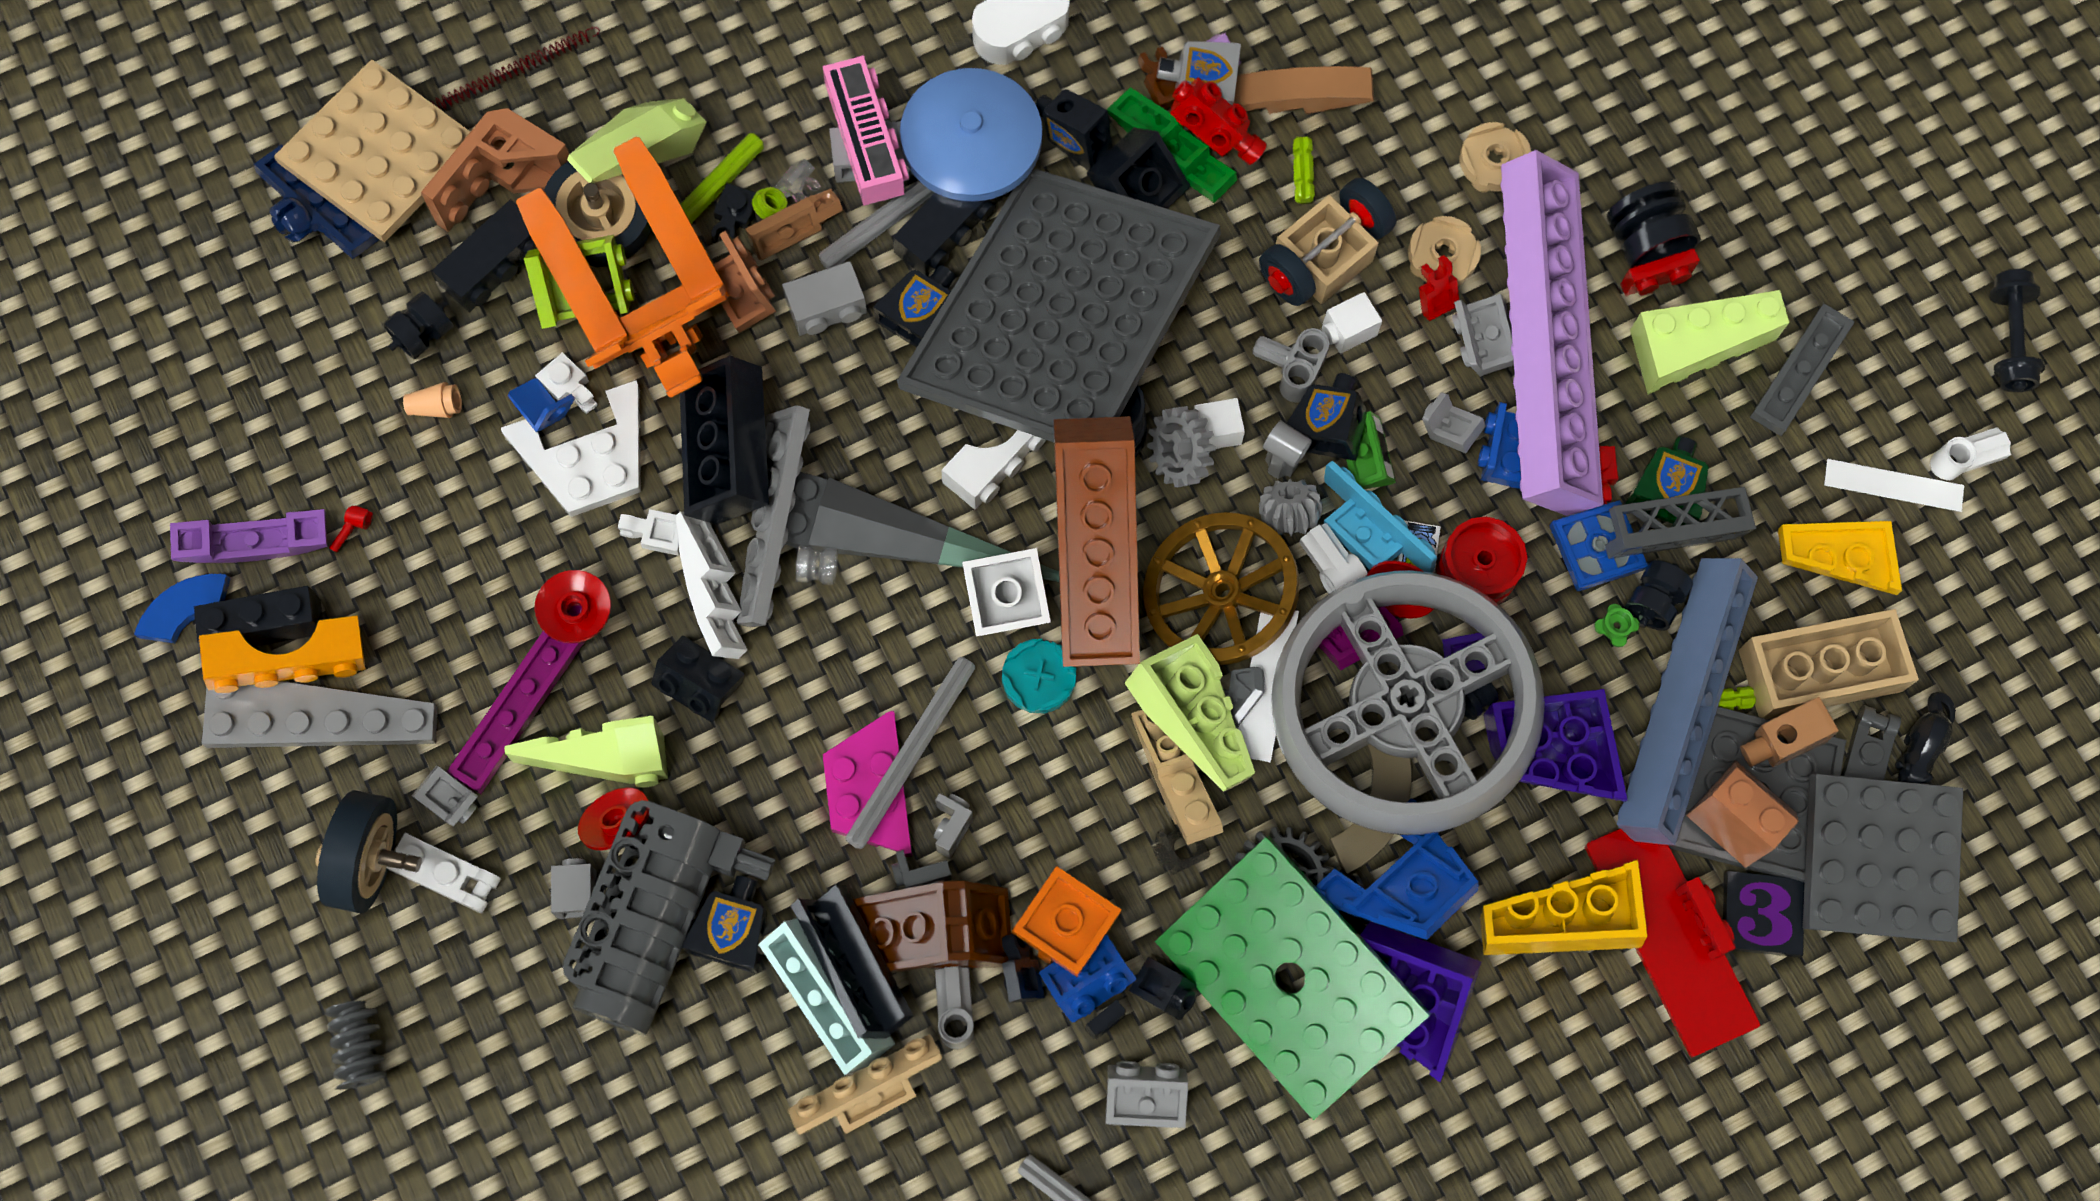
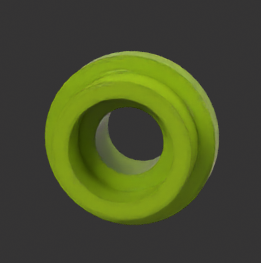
[752,187,787,219]

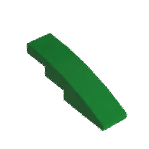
[1107,87,1237,203]

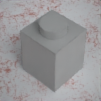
[551,858,597,919]

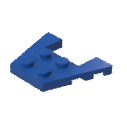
[1315,798,1478,940]

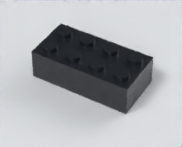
[680,355,769,525]

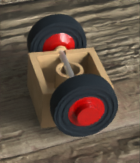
[1259,177,1396,306]

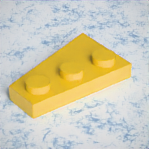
[1778,521,1902,595]

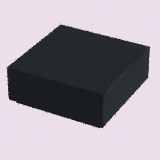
[1085,1000,1126,1040]

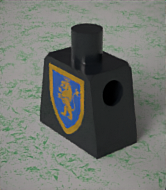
[1035,89,1113,171]
[873,265,956,348]
[1286,373,1367,461]
[682,875,767,974]

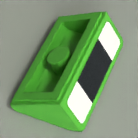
[1346,411,1396,489]

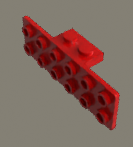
[1585,829,1760,1057]

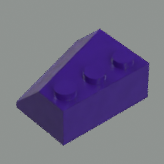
[1483,689,1628,802]
[1360,921,1482,1083]

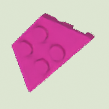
[823,711,912,857]

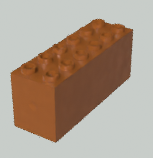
[1054,416,1140,667]

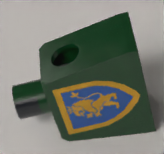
[1625,437,1709,526]

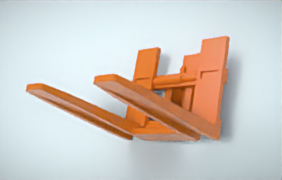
[516,137,730,398]

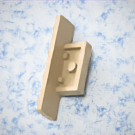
[788,1035,943,1134]

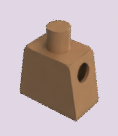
[1740,696,1839,767]

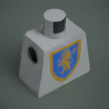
[1157,41,1241,105]

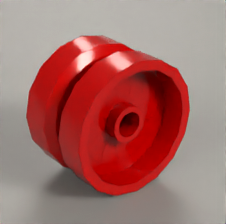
[1436,516,1528,605]

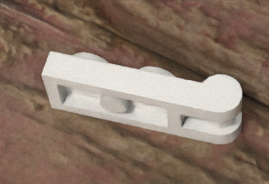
[386,833,501,914]

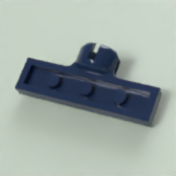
[254,144,380,259]

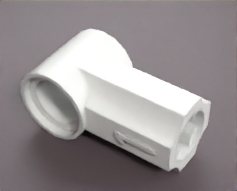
[1930,427,2011,480]
[1299,523,1367,594]

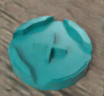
[1002,639,1076,714]

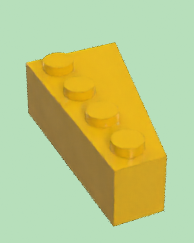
[1480,860,1647,955]

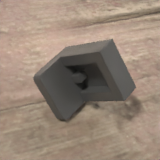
[891,850,952,888]

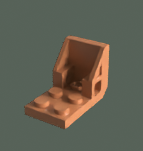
[421,108,569,232]

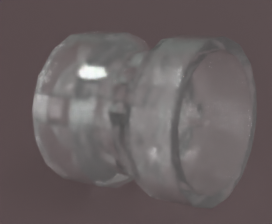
[796,545,838,586]

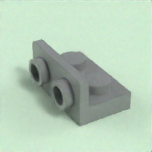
[1105,1061,1188,1128]

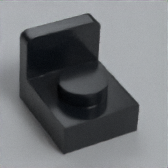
[1129,957,1198,1020]

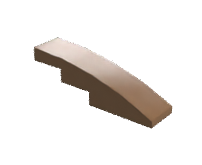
[1233,66,1374,114]

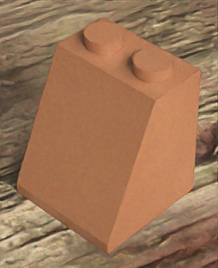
[1686,760,1799,868]

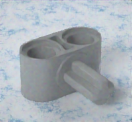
[1253,328,1330,402]

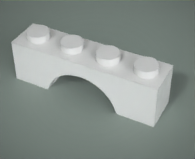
[941,430,1046,510]

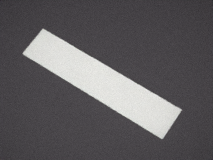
[1824,459,1964,512]

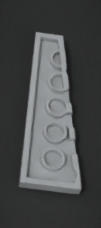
[737,405,810,628]
[202,681,438,748]

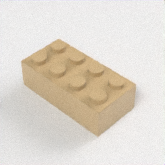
[1738,609,1919,719]

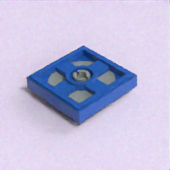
[1549,500,1648,592]

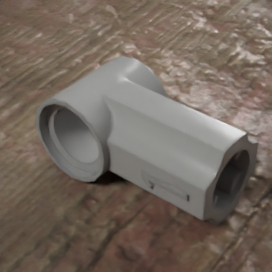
[1263,420,1312,479]
[935,966,974,1050]

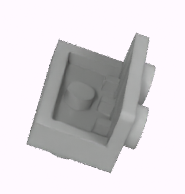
[1452,293,1514,376]

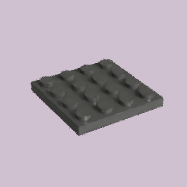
[1668,707,1846,884]
[1803,774,1963,942]

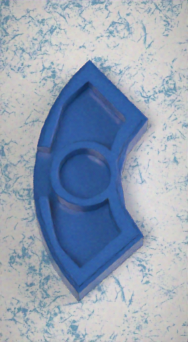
[134,574,230,644]

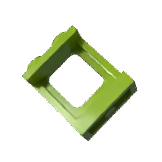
[524,235,635,329]

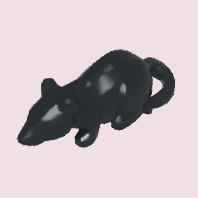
[1895,692,1956,784]

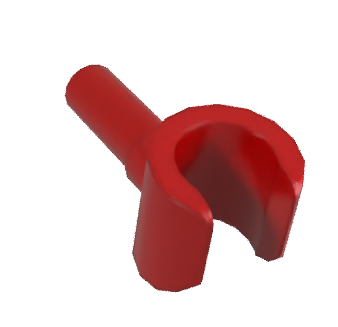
[329,505,373,553]

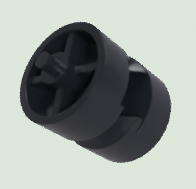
[382,291,454,360]
[1625,560,1693,631]

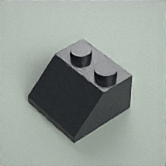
[1086,127,1191,209]

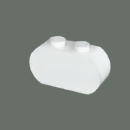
[972,0,1070,65]

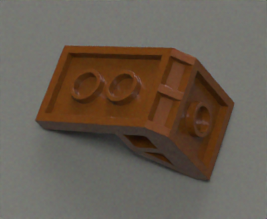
[853,881,1011,973]

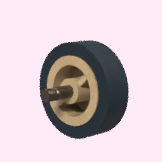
[544,162,652,267]
[316,790,422,914]

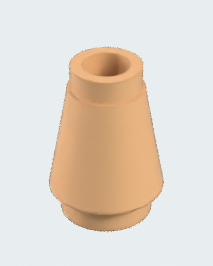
[403,382,462,418]

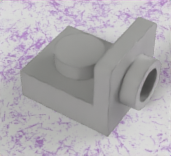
[934,793,973,859]

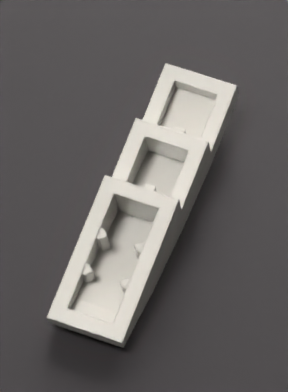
[676,511,747,659]
[1238,610,1299,763]

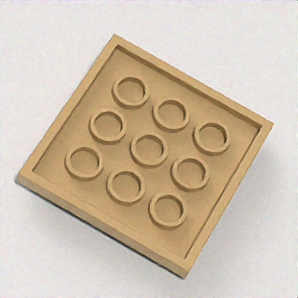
[274,59,470,243]

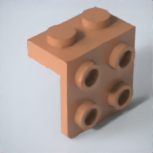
[714,230,776,333]

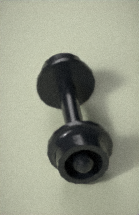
[1990,269,2045,392]

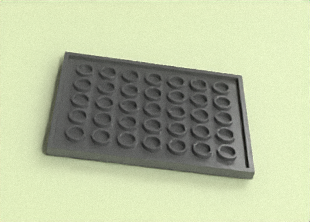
[897,168,1221,442]

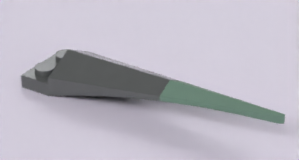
[785,472,1059,582]

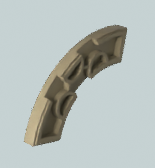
[1329,744,1411,876]

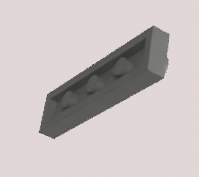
[1750,303,1855,436]

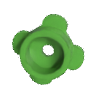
[1594,604,1639,648]

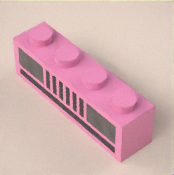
[822,55,909,206]

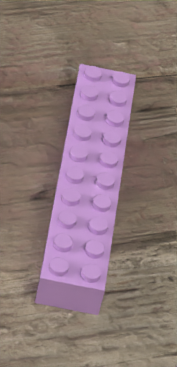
[1501,150,1603,516]

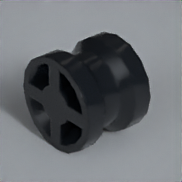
[1464,672,1499,720]

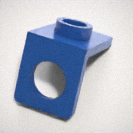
[508,378,575,433]

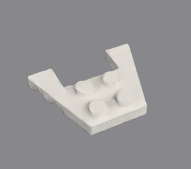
[501,380,641,517]

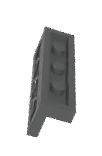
[1605,487,1756,559]

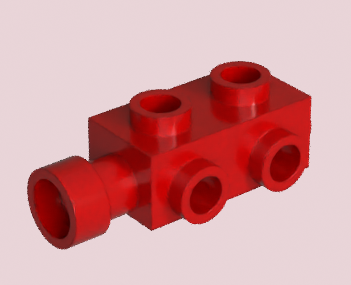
[1170,77,1267,165]

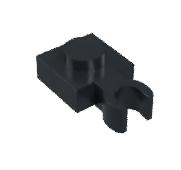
[711,183,756,243]
[1002,934,1045,1002]

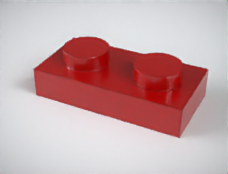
[1620,248,1700,296]

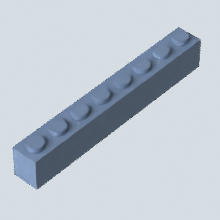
[1616,558,1758,846]

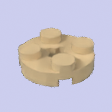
[1459,122,1531,192]
[1408,216,1481,286]

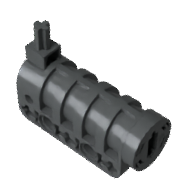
[563,800,775,1036]

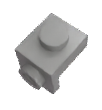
[1423,392,1486,453]
[412,765,478,826]

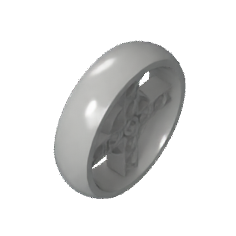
[1271,570,1545,835]

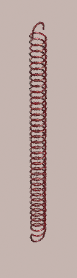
[429,27,600,110]

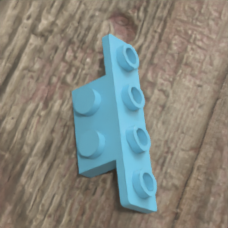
[1324,461,1437,573]

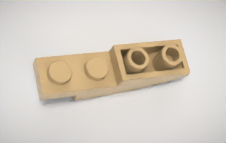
[1131,710,1223,845]

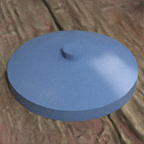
[900,68,1042,202]

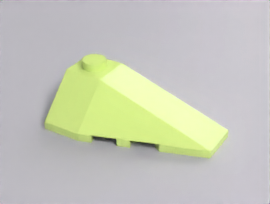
[567,98,706,183]
[1125,634,1255,791]
[505,716,668,787]

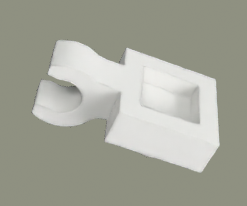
[535,352,598,414]
[618,509,679,555]

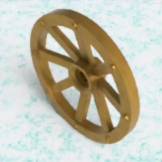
[1143,512,1299,665]

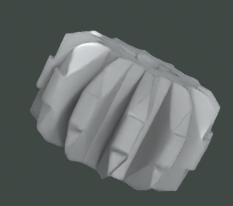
[1259,479,1322,536]

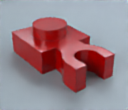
[1419,255,1459,321]

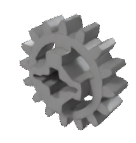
[1147,406,1216,487]

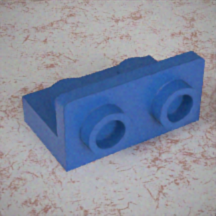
[1477,402,1521,489]
[1039,934,1136,1022]

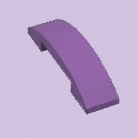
[170,509,327,563]

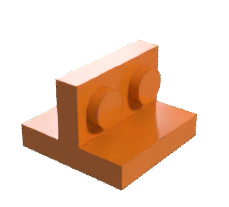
[1012,866,1122,977]

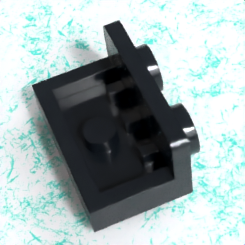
[651,635,745,722]

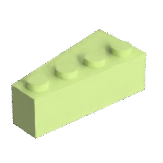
[1630,290,1790,394]

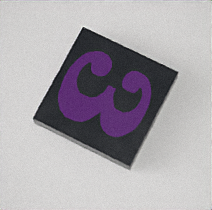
[1723,871,1804,958]

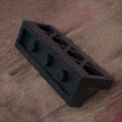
[791,884,914,1038]

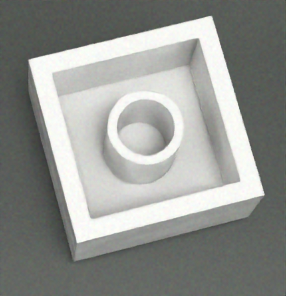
[962,548,1051,637]

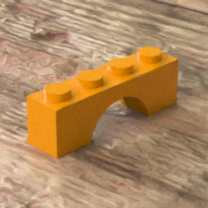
[199,615,366,693]

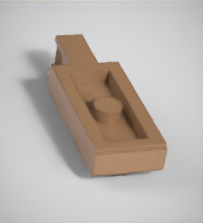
[745,189,843,261]

